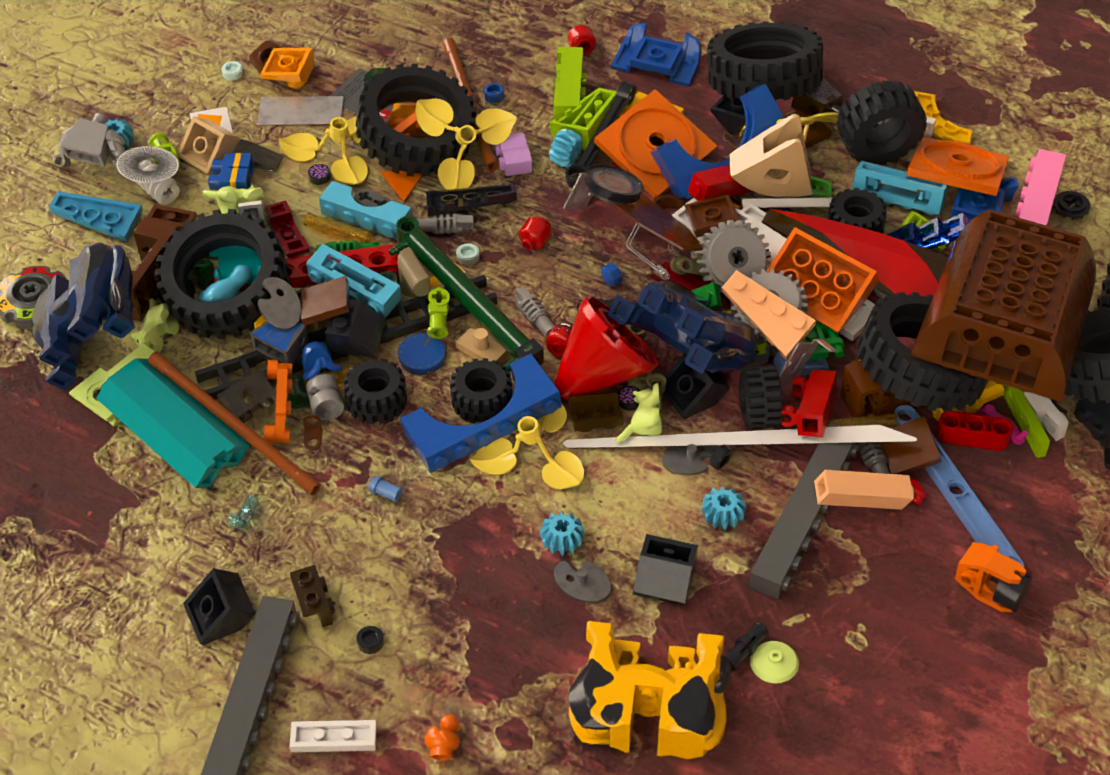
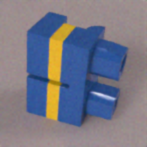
[208,153,254,190]

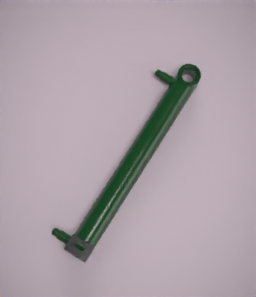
[389,216,544,372]

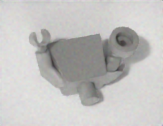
[53,113,126,173]

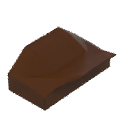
[147,204,197,231]

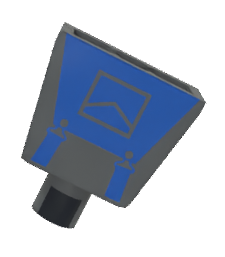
[250,315,308,364]

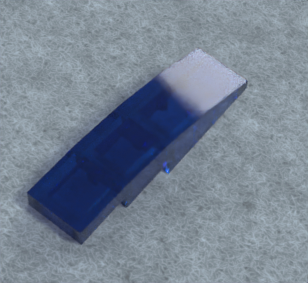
[887,212,968,250]

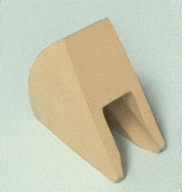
[730,114,812,198]

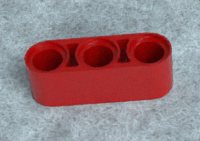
[936,411,1013,451]

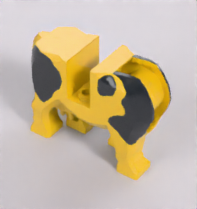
[569,621,731,759]

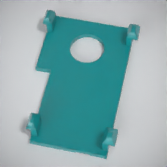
[209,219,264,284]

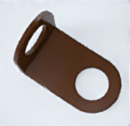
[303,415,322,450]

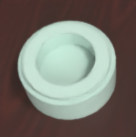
[222,61,243,81]
[456,243,480,266]

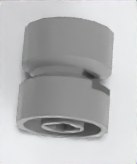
[306,374,344,421]

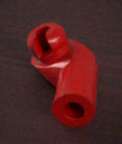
[899,474,927,505]

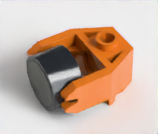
[955,542,1033,612]

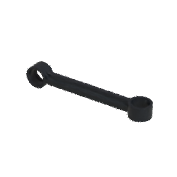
[565,81,637,189]

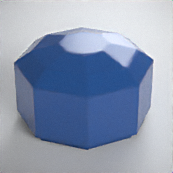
[484,83,504,103]
[601,263,622,287]

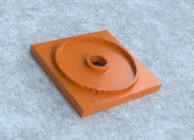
[594,89,718,198]
[907,136,1009,196]

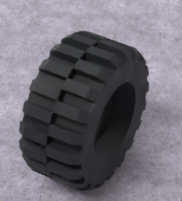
[837,80,927,165]

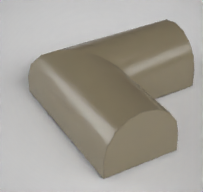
[397,247,430,297]

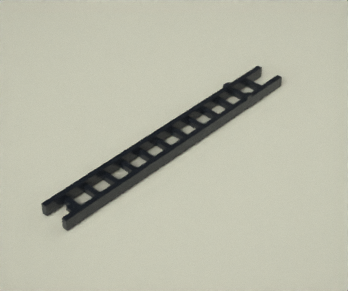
[194,275,498,400]

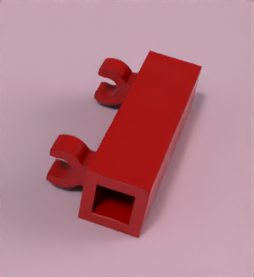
[781,369,837,437]

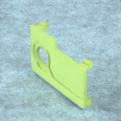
[69,344,174,427]

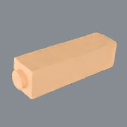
[814,470,914,510]

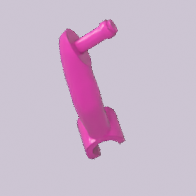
[977,404,1028,445]

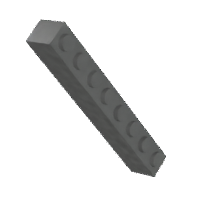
[749,423,860,599]
[201,596,299,775]

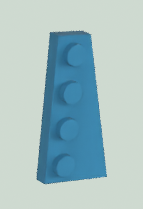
[49,191,143,243]

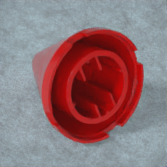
[554,296,659,401]

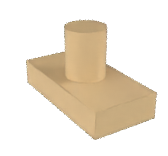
[456,328,508,365]

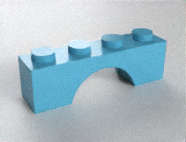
[319,181,412,240]

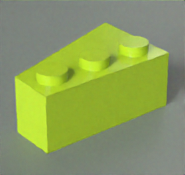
[554,47,587,121]
[549,88,617,150]

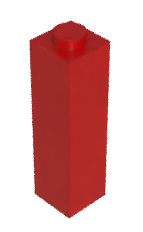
[688,165,753,201]

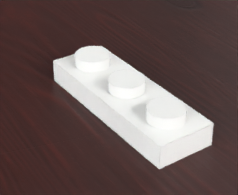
[289,720,377,752]

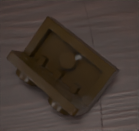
[569,391,624,433]
[290,565,335,628]

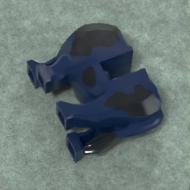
[31,243,135,390]
[608,281,758,373]

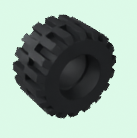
[828,188,887,234]
[343,358,407,424]
[450,358,512,424]
[739,365,783,429]

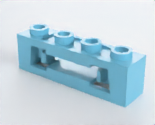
[852,161,948,215]
[306,244,401,318]

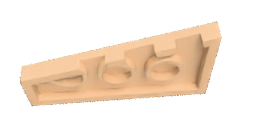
[722,270,816,360]

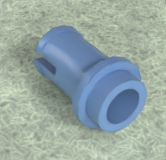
[368,476,403,502]

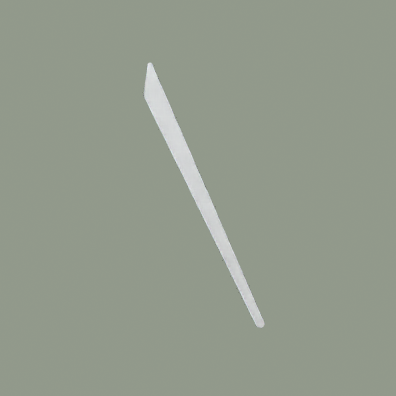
[563,425,917,448]

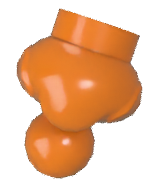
[424,715,461,761]

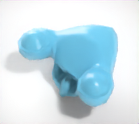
[197,265,252,303]

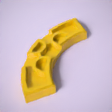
[915,91,973,144]

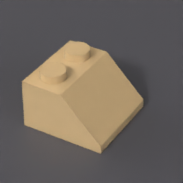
[177,116,240,174]

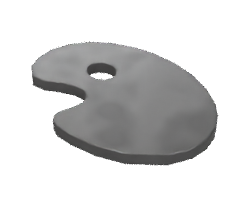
[258,277,301,330]
[662,444,719,475]
[554,561,611,603]

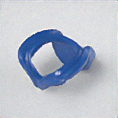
[302,341,342,380]

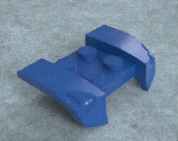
[610,23,702,87]
[945,177,1019,240]

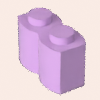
[494,132,532,176]

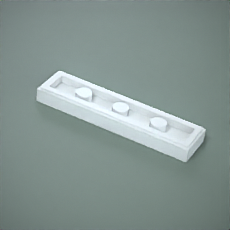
[740,197,832,208]

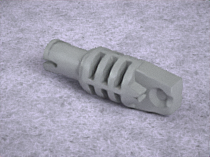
[416,213,474,235]
[515,287,554,338]

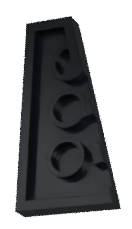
[426,184,517,217]

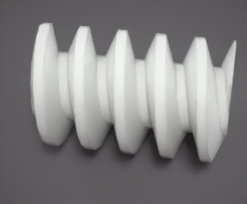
[135,159,180,205]

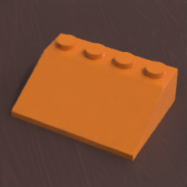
[766,227,879,333]

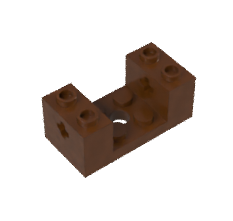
[131,217,179,322]
[840,360,923,425]

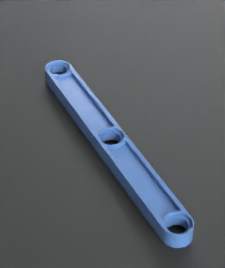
[893,405,1024,567]

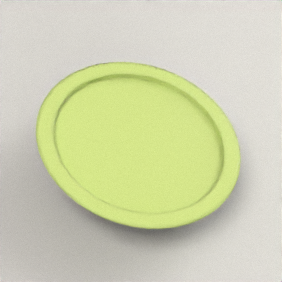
[750,641,799,683]

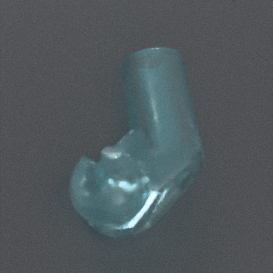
[228,495,259,529]

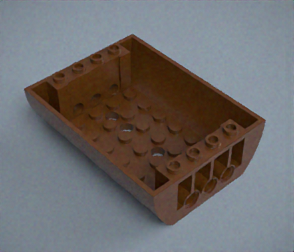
[910,209,1096,402]

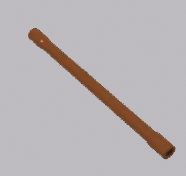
[443,38,499,171]
[148,351,321,495]

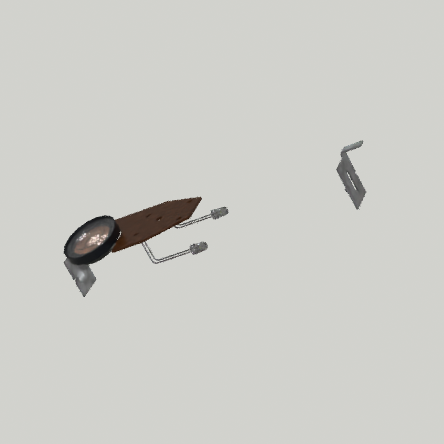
[563,164,837,382]

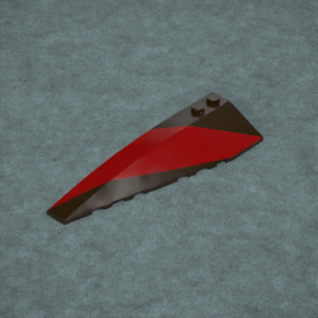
[761,209,949,297]

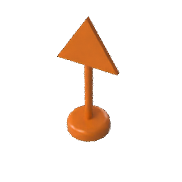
[380,117,422,202]

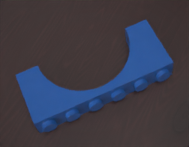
[651,84,784,200]
[400,354,562,473]

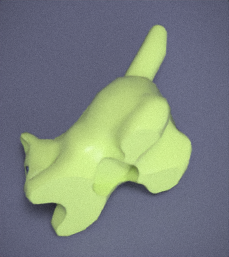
[203,184,265,214]
[130,298,179,353]
[616,383,663,443]

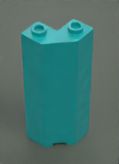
[96,358,250,488]

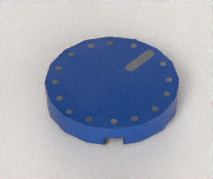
[397,333,446,375]

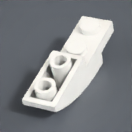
[1024,392,1069,441]

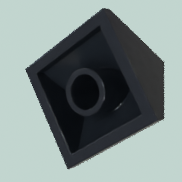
[710,94,746,135]

